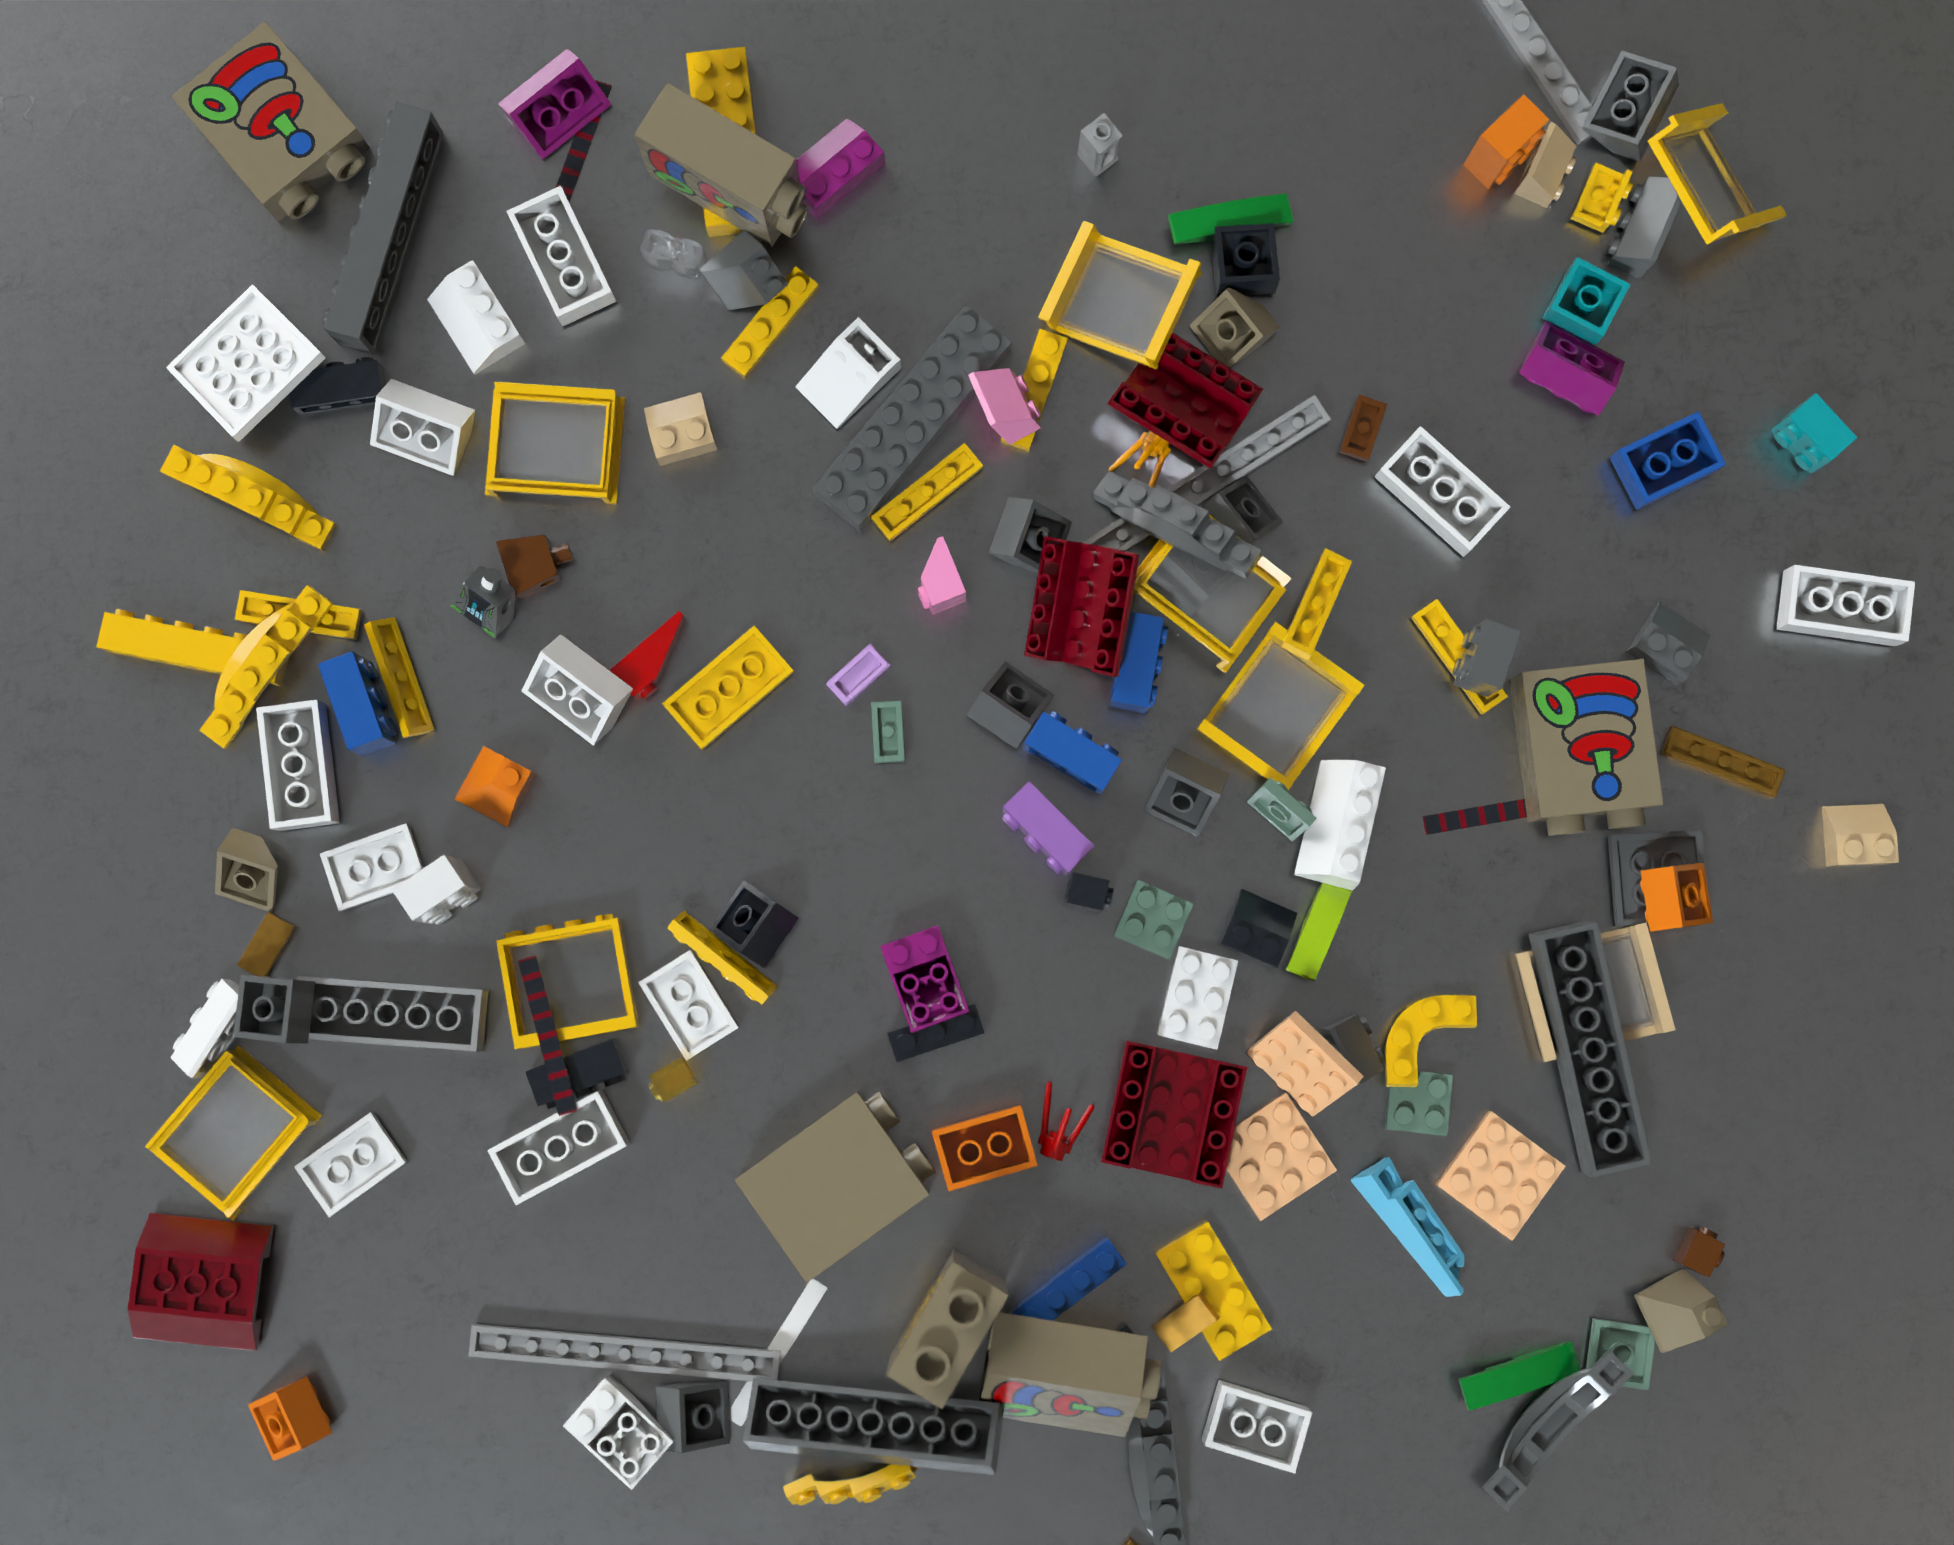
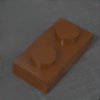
[1339,394,1387,462]

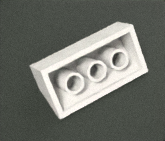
[1294,760,1386,891]

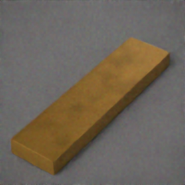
[1660,726,1786,798]

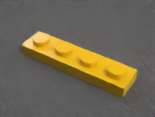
[721,266,819,379]
[1001,329,1068,451]
[871,443,983,542]
[1281,548,1352,660]
[235,590,362,640]
[1411,599,1508,715]
[364,617,434,738]
[667,910,779,1005]

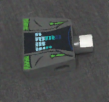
[449,566,515,639]

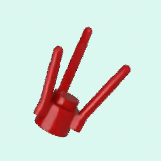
[1038,1081,1095,1161]

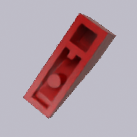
[610,611,686,700]

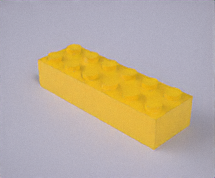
[686,46,757,237]

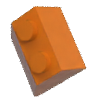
[1640,863,1713,932]
[248,1376,333,1461]

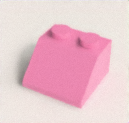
[968,368,1041,445]
[917,536,966,615]

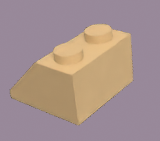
[1514,122,1577,208]
[644,392,718,466]
[1822,804,1899,867]

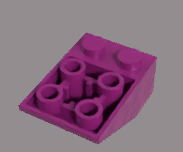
[880,925,970,1033]

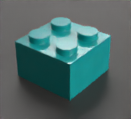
[1542,257,1631,345]
[1771,393,1858,474]

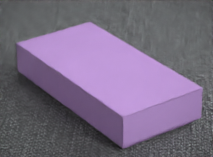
[826,643,891,707]

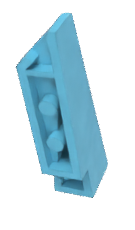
[1351,1157,1465,1297]

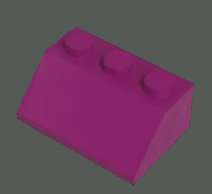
[498,49,612,159]
[796,118,885,220]
[1519,320,1625,416]

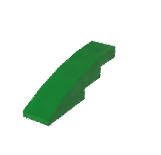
[1168,193,1294,244]
[1458,1341,1581,1411]

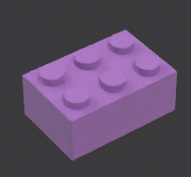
[1002,781,1094,875]

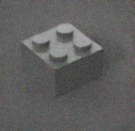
[1452,619,1521,697]
[233,975,315,1044]

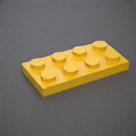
[662,625,794,750]
[1155,1221,1272,1361]

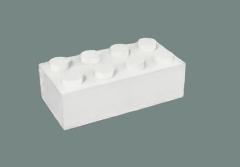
[506,186,616,327]
[1375,426,1510,557]
[1777,565,1915,646]
[256,700,340,831]
[487,1090,631,1205]

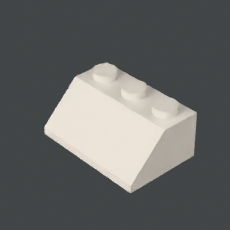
[427,260,525,375]
[370,379,475,476]
[171,979,239,1078]

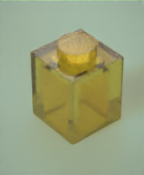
[648,1057,699,1103]

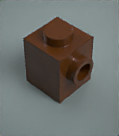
[1673,1226,1725,1278]

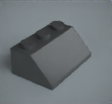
[1583,50,1679,161]
[1607,176,1690,278]

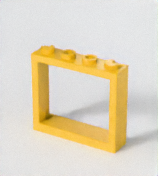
[496,913,640,1049]

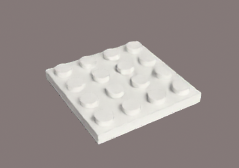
[166,284,326,442]

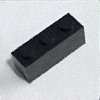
[290,357,386,415]
[1063,872,1114,914]
[887,1004,984,1062]
[525,1038,629,1109]

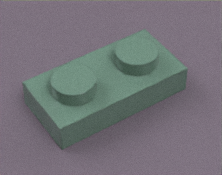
[871,701,905,764]

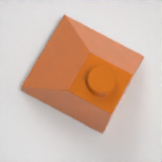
[455,746,537,828]

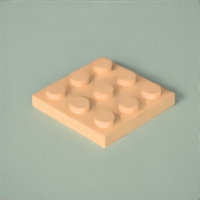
[1246,1011,1364,1117]
[1226,1093,1337,1221]
[1435,1111,1566,1241]

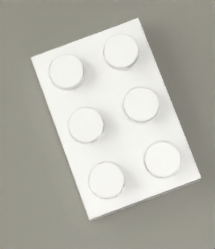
[320,823,424,912]
[1157,946,1238,1050]
[638,950,739,1061]
[294,1112,407,1217]

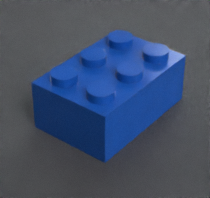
[1609,411,1726,511]
[1109,611,1168,714]
[318,651,397,756]
[1023,711,1122,796]

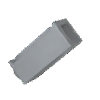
[1077,113,1123,177]

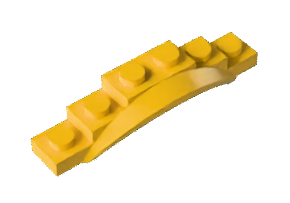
[160,445,337,551]
[199,585,334,749]
[783,1464,919,1505]

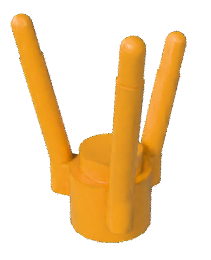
[1108,431,1171,488]

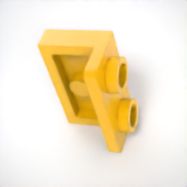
[1570,163,1633,233]

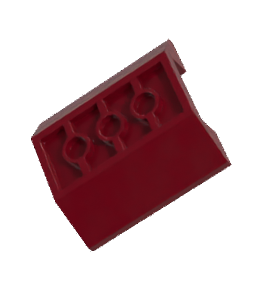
[1108,332,1263,469]
[1024,536,1140,677]
[1101,1041,1247,1189]
[127,1213,274,1351]

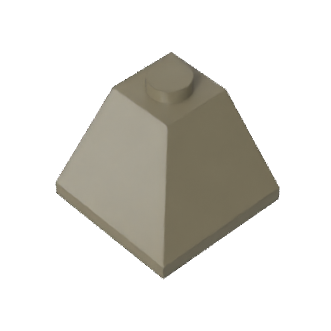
[1189,288,1280,368]
[215,828,278,912]
[1634,1269,1728,1353]

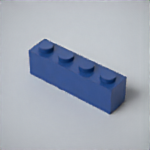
[1008,1236,1127,1321]

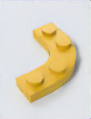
[1385,995,1477,1087]

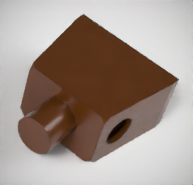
[496,535,574,601]

